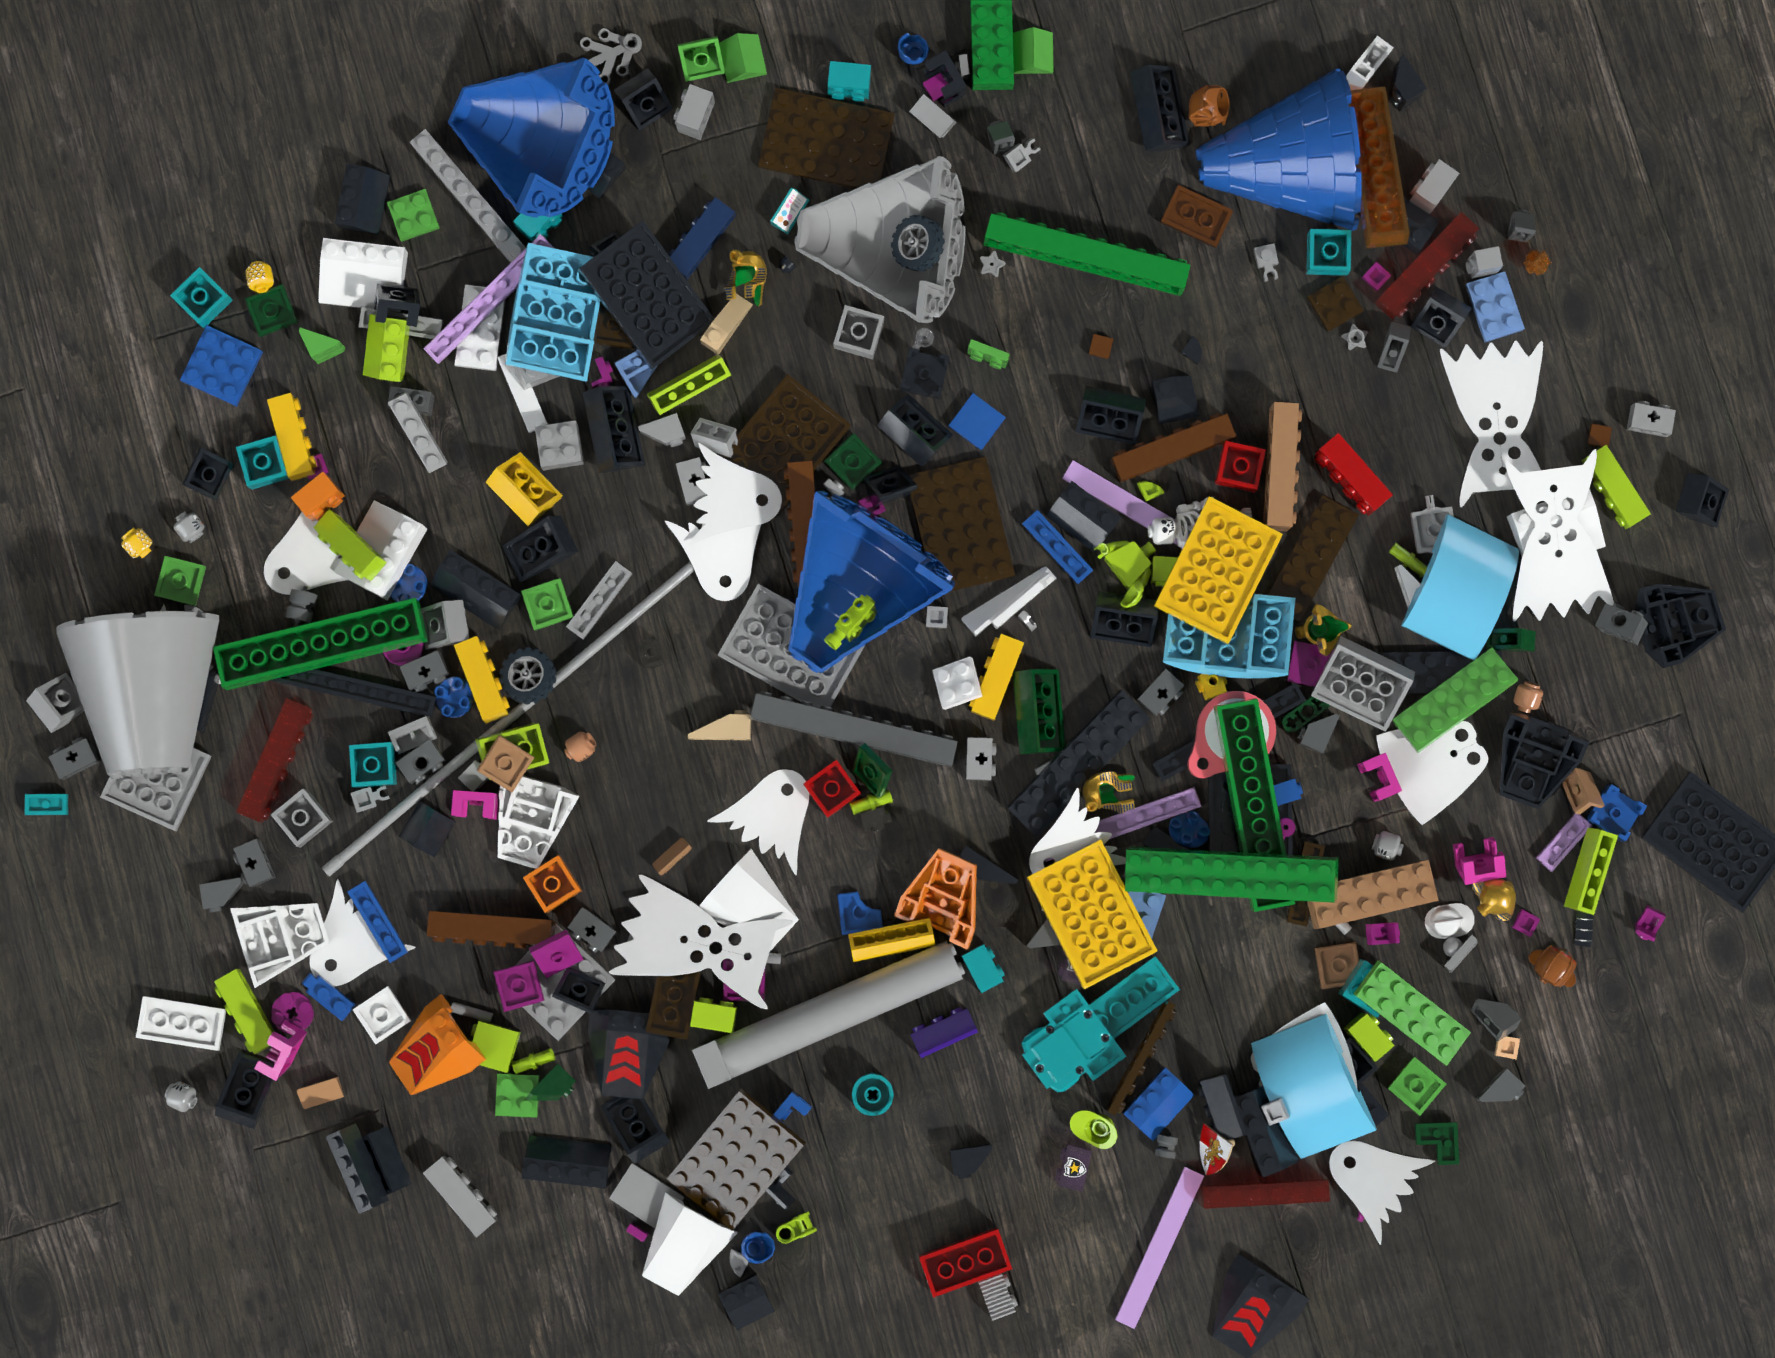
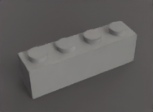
[423,1155,498,1238]

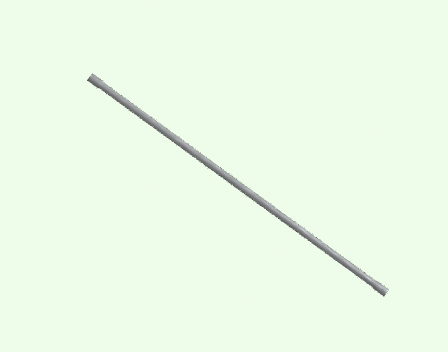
[322,561,695,877]

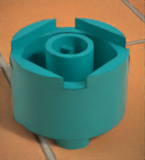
[852,1073,894,1116]

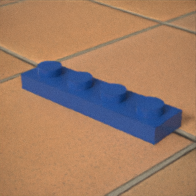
[1022,510,1093,585]
[348,881,408,963]

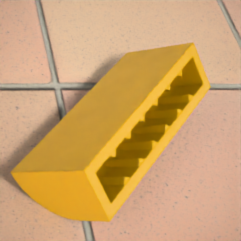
[848,918,935,962]

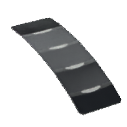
[1574,911,1593,947]

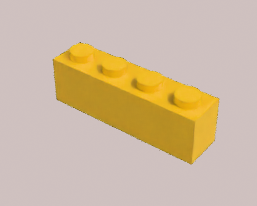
[267,393,317,481]
[969,634,1024,721]
[454,636,510,724]

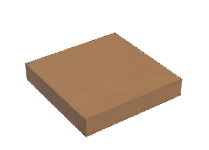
[476,735,535,793]
[1314,942,1359,989]

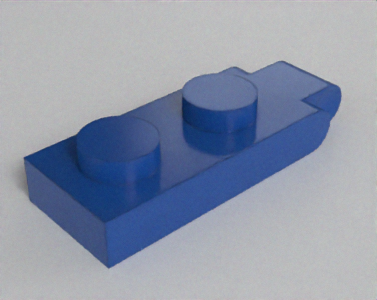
[302,973,356,1021]

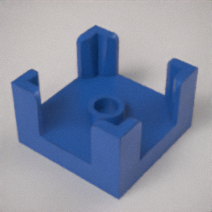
[1586,784,1647,842]
[773,1091,812,1129]

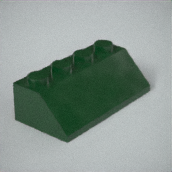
[1013,669,1065,754]

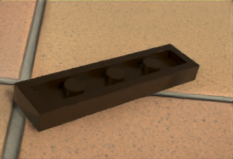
[1286,841,1325,927]

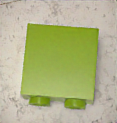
[471,1021,521,1073]

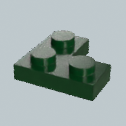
[1414,1122,1459,1165]

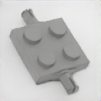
[1410,495,1454,554]

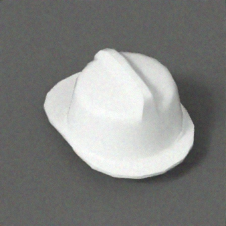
[1425,903,1474,939]

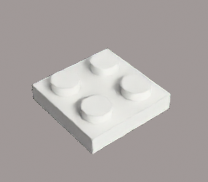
[932,657,982,710]
[353,986,411,1044]

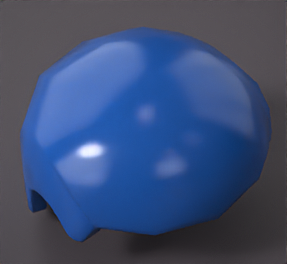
[898,33,929,64]
[741,1232,775,1264]

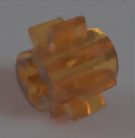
[1523,250,1551,275]

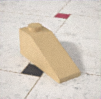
[700,294,753,355]
[688,710,751,740]

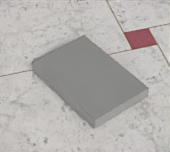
[609,1163,684,1228]

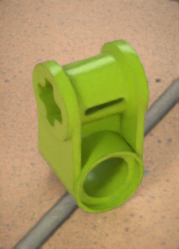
[776,1211,817,1244]

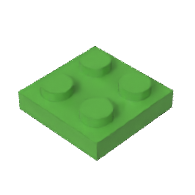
[387,189,440,242]
[967,339,1010,369]
[154,556,206,606]
[521,578,574,630]
[1387,1057,1446,1116]
[495,1073,540,1118]

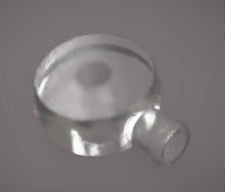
[912,328,934,349]

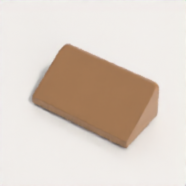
[652,838,692,875]
[296,1077,344,1109]

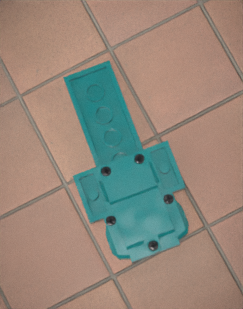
[1022,956,1180,1092]

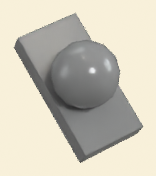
[1443,935,1478,973]

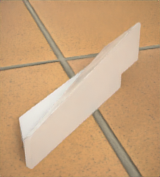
[961,567,1056,637]

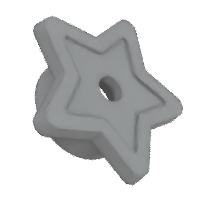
[980,251,1006,277]
[1342,324,1368,350]

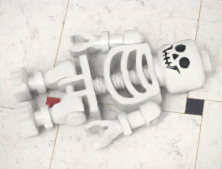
[1148,497,1252,551]

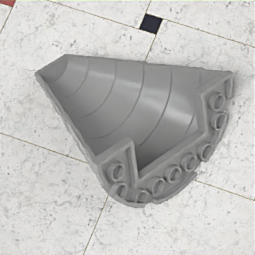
[795,156,966,323]

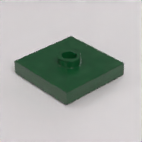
[244,284,298,337]
[824,433,882,491]
[852,743,893,799]

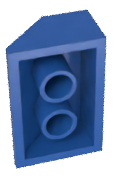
[1122,1066,1194,1141]

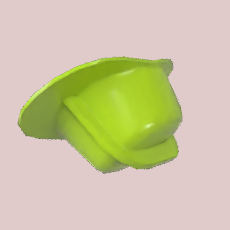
[1070,1110,1117,1149]

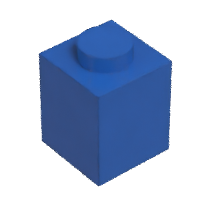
[1274,779,1303,806]

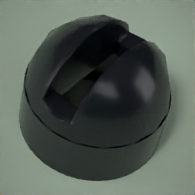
[778,255,796,273]

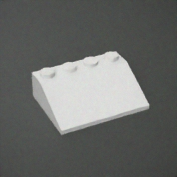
[319,238,408,312]
[1507,489,1606,557]
[334,501,427,601]

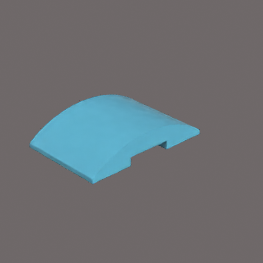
[505,243,600,381]
[1401,514,1520,661]
[1163,594,1295,678]
[1251,1013,1377,1159]

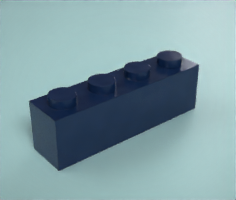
[668,197,736,280]

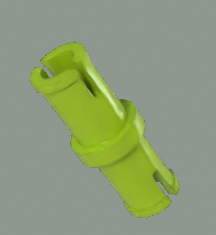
[1389,542,1428,577]
[850,790,893,815]
[512,1048,555,1074]

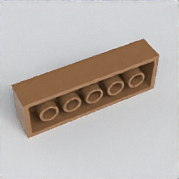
[1263,402,1302,532]
[1307,860,1439,929]

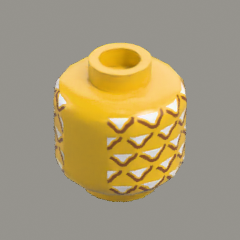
[245,261,274,293]
[121,527,152,558]

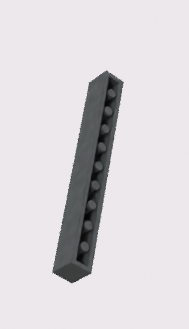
[749,691,958,767]

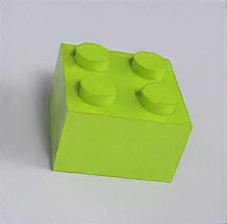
[690,997,737,1033]
[1342,1013,1394,1062]

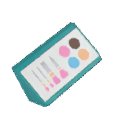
[770,187,809,235]

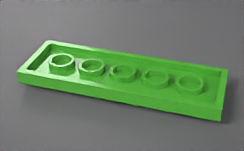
[1392,648,1518,753]
[1354,961,1471,1066]

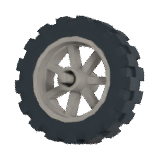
[891,215,945,271]
[499,648,556,705]

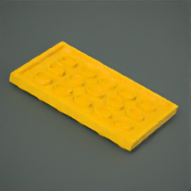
[1154,496,1283,644]
[1027,840,1157,989]

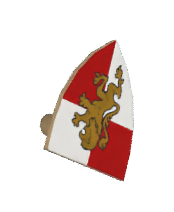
[1200,1124,1235,1175]

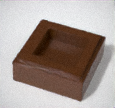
[1088,334,1113,359]
[1587,424,1612,447]

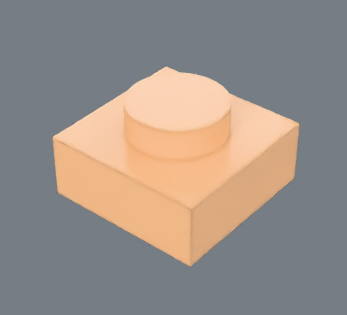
[1495,1036,1520,1059]

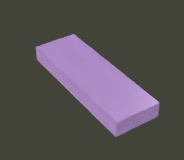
[1536,813,1593,872]

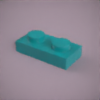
[25,794,68,815]

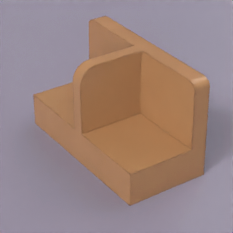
[1562,768,1605,815]

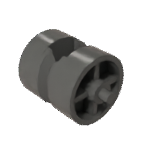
[285,586,318,626]

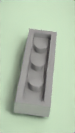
[359,306,443,339]
[388,391,448,473]
[566,561,632,640]

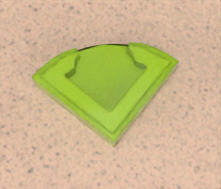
[1137,481,1164,502]

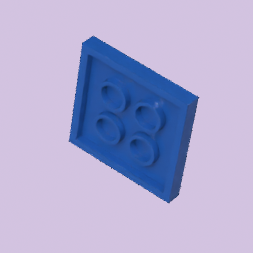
[180,325,263,407]

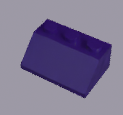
[910,1006,978,1058]

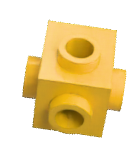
[1196,674,1227,700]

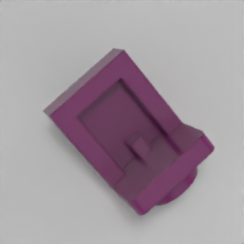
[591,357,613,389]
[1635,905,1666,942]
[1366,922,1400,945]

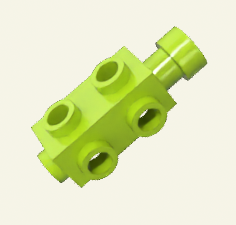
[824,594,877,650]

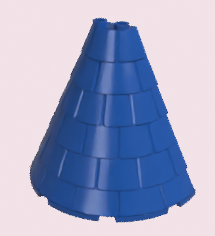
[448,57,615,218]
[1196,69,1362,231]
[788,491,955,673]

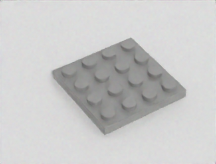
[100,748,212,831]
[516,924,616,1041]

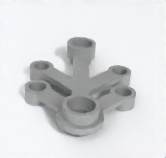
[580,28,642,85]

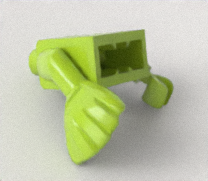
[1094,540,1156,608]

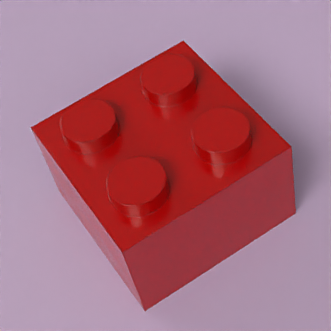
[1215,441,1266,493]
[803,759,861,818]

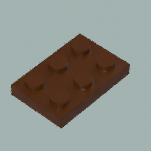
[1160,185,1234,248]

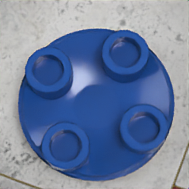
[390,564,427,602]
[434,677,474,718]
[1169,811,1210,848]

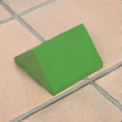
[1013,27,1053,74]
[719,33,767,83]
[677,36,725,82]
[299,327,345,364]

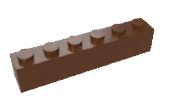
[1111,413,1236,483]
[784,461,815,586]
[427,911,556,949]

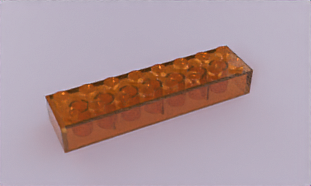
[1348,87,1410,249]

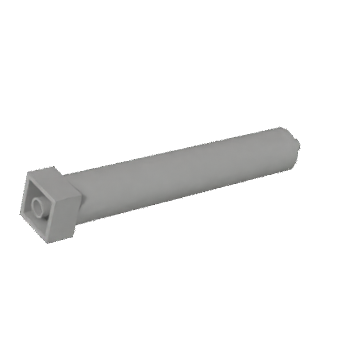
[692,941,965,1089]

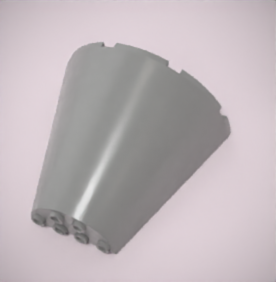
[56,611,219,779]

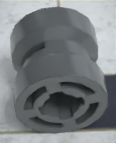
[1154,1134,1178,1159]

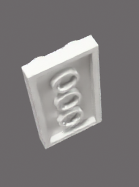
[455,285,505,371]
[136,996,226,1051]

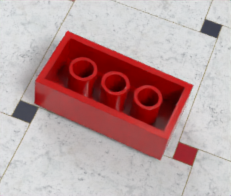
[1315,433,1393,516]
[919,1227,1012,1298]

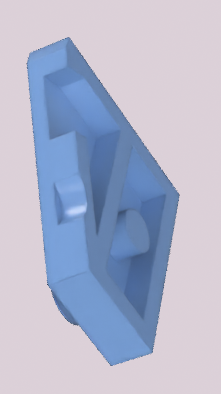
[615,351,657,398]

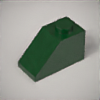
[1486,628,1536,652]
[526,1064,576,1101]

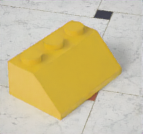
[486,452,563,526]

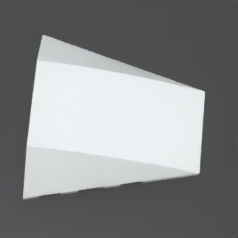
[498,775,579,869]
[699,849,799,950]
[230,903,329,988]
[642,1192,738,1296]

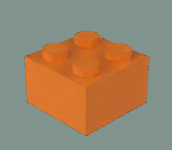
[291,472,345,521]
[523,855,582,913]

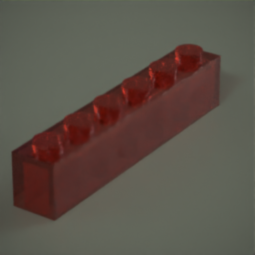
[1375,212,1479,320]
[236,698,313,823]
[1201,1179,1330,1209]

